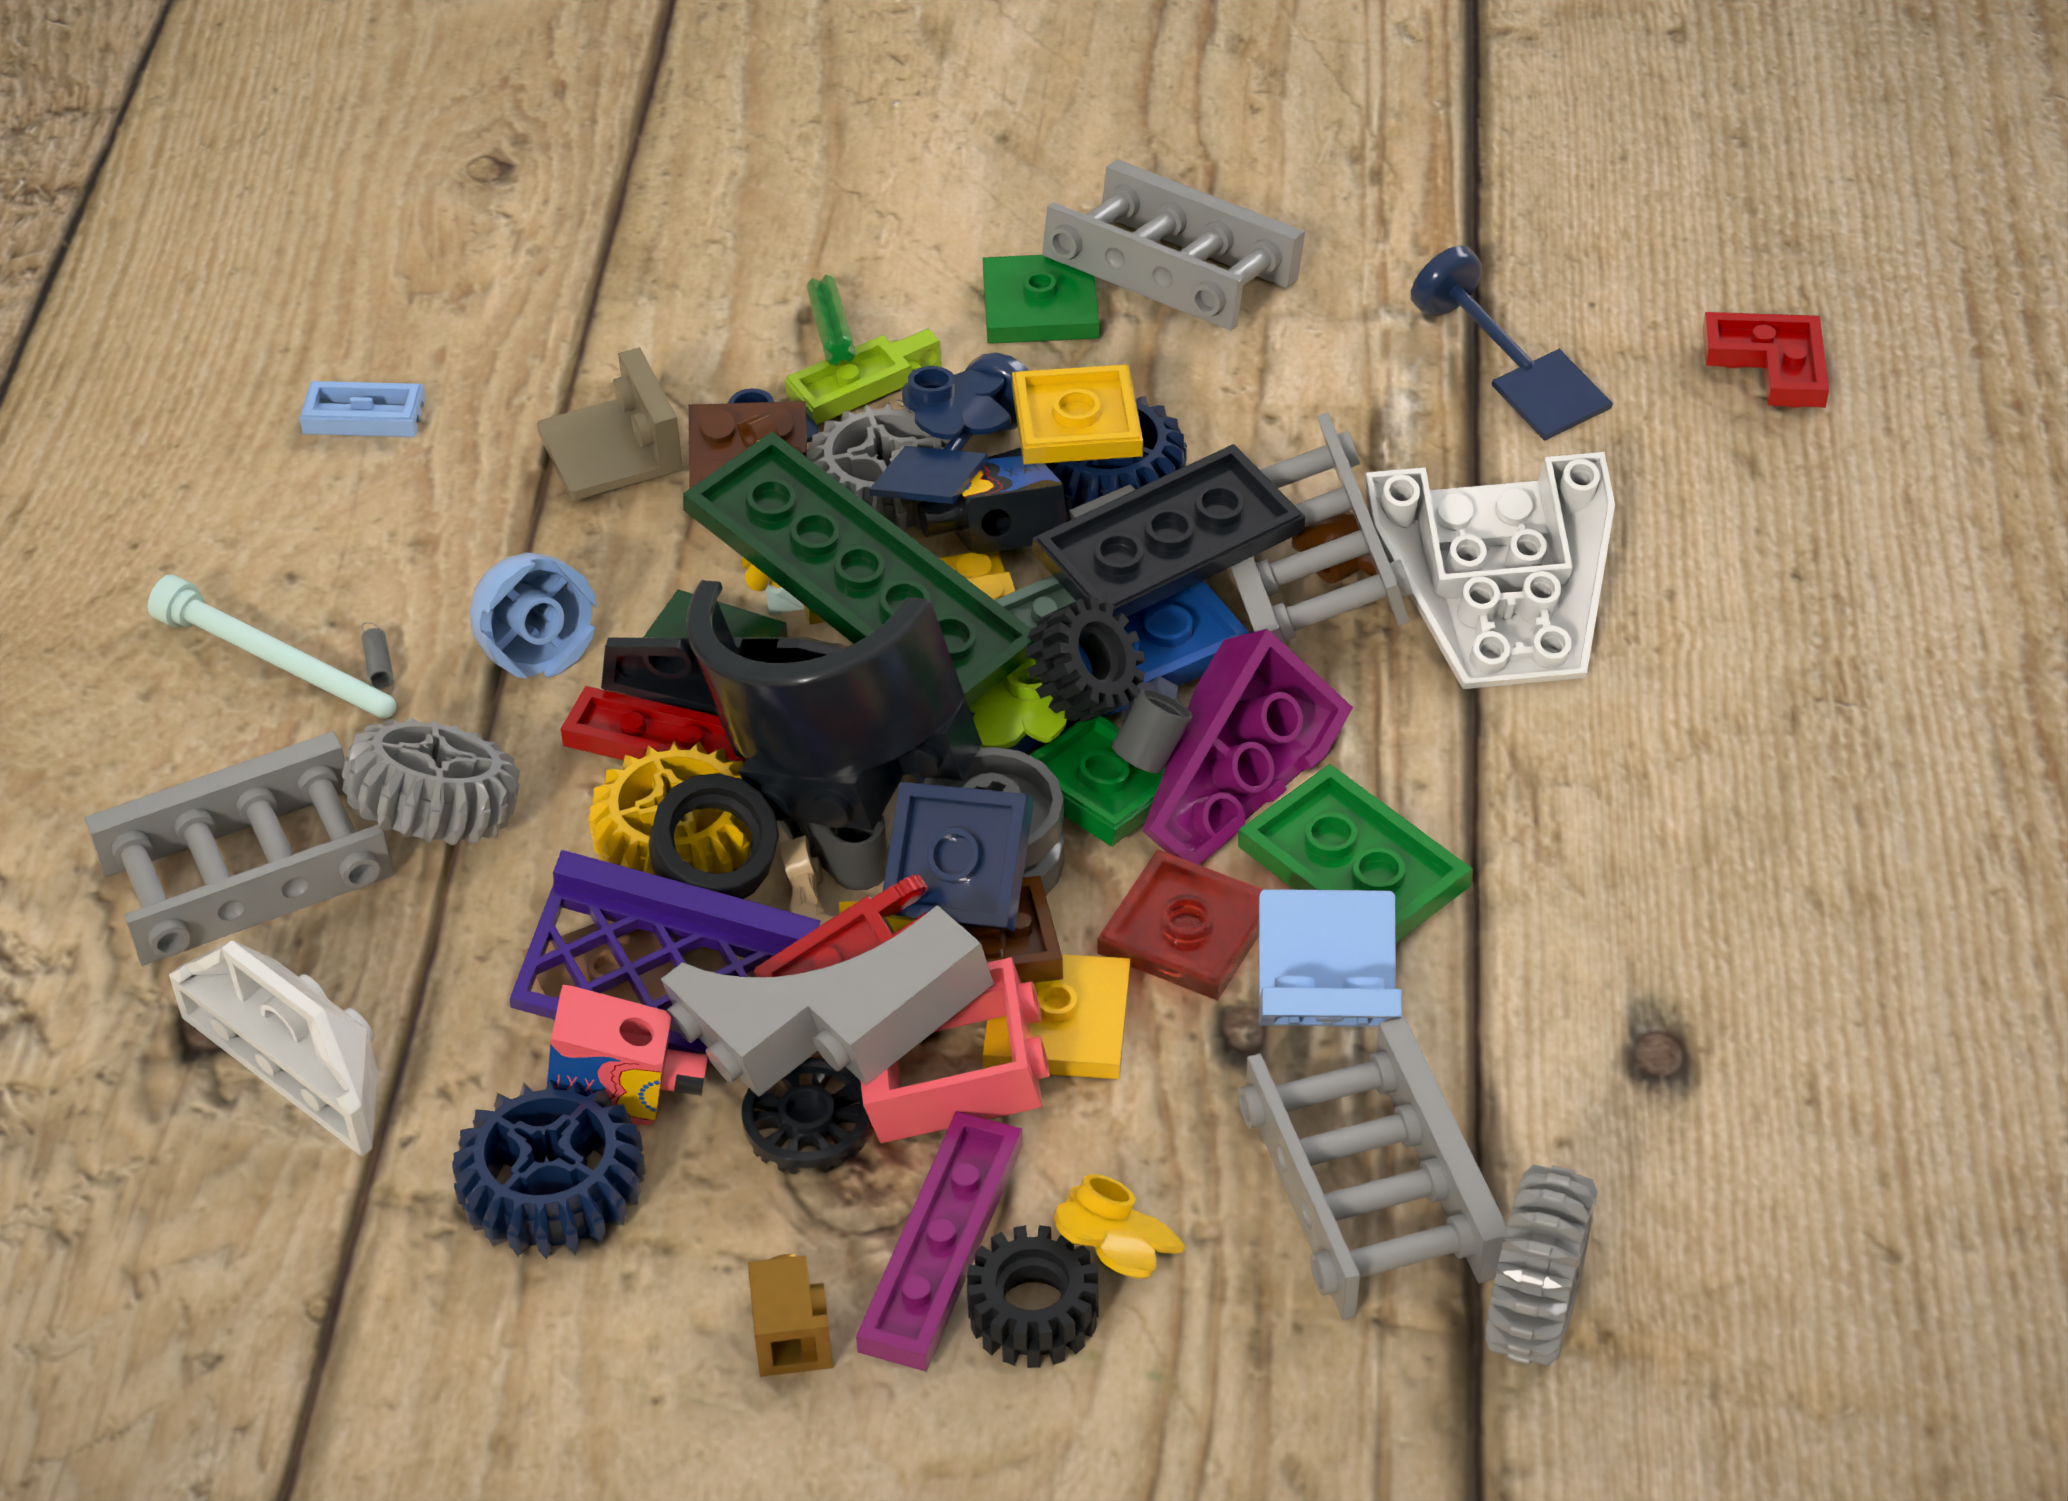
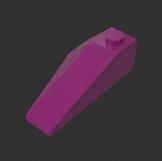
[1142,629,1353,871]

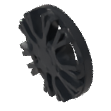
[741,1058,871,1174]

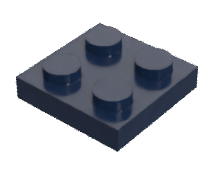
[882,782,1034,932]

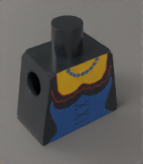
[917,448,1067,554]

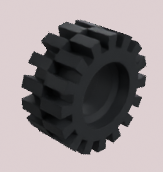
[1025,597,1145,722]
[967,1225,1099,1368]

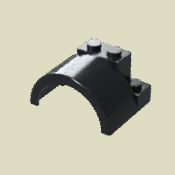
[686,580,982,831]

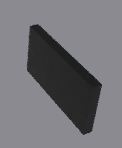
[1032,444,1305,618]

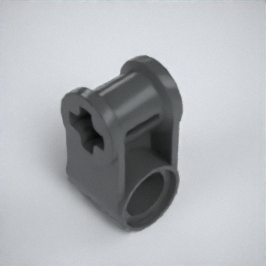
[780,815,888,891]

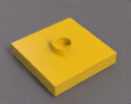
[1012,364,1143,465]
[982,954,1130,1079]

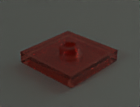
[1097,849,1264,1001]

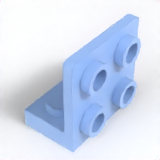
[1259,889,1402,1027]

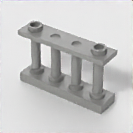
[1042,159,1305,331]
[1192,412,1413,645]
[84,731,394,966]
[1238,1017,1507,1321]

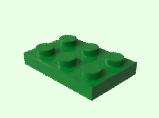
[1238,764,1473,944]

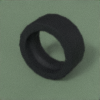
[648,773,779,899]

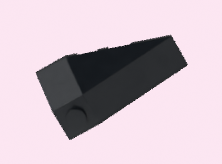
[601,637,848,716]

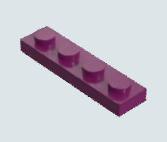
[856,1111,1023,1372]

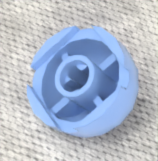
[469,552,597,679]

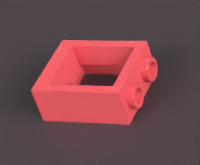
[861,957,1050,1144]

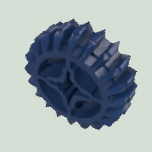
[1044,396,1187,518]
[452,1080,646,1259]

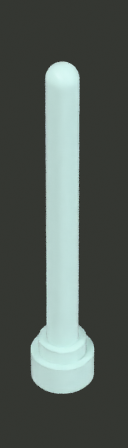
[148,574,397,719]

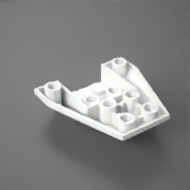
[1365,452,1615,689]

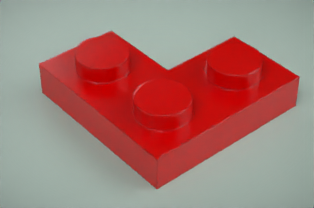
[1703,312,1829,408]

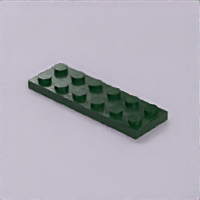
[683,432,1034,706]

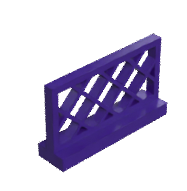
[510,849,820,1063]

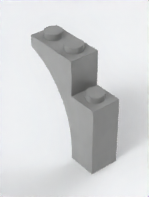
[661,905,994,1097]

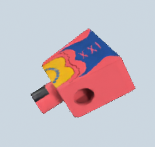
[547,985,708,1125]

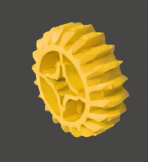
[588,741,753,875]

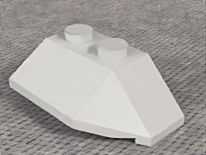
[169,940,378,1157]

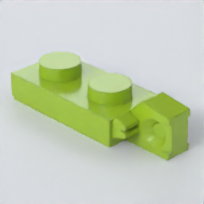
[784,328,942,425]

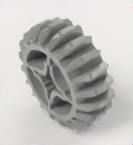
[806,402,950,532]
[342,718,520,845]
[1485,1164,1597,1366]

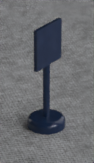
[1411,245,1613,441]
[869,352,1029,504]

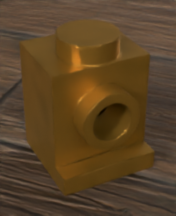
[748,1254,833,1377]

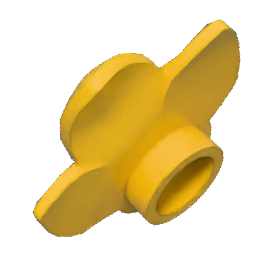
[1054,1174,1185,1279]

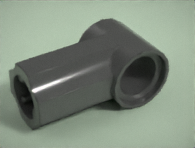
[1111,676,1192,774]

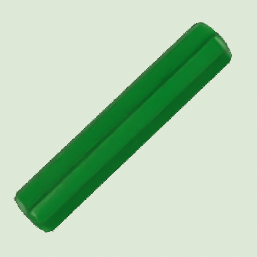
[806,274,856,366]

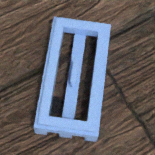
[299,381,426,437]

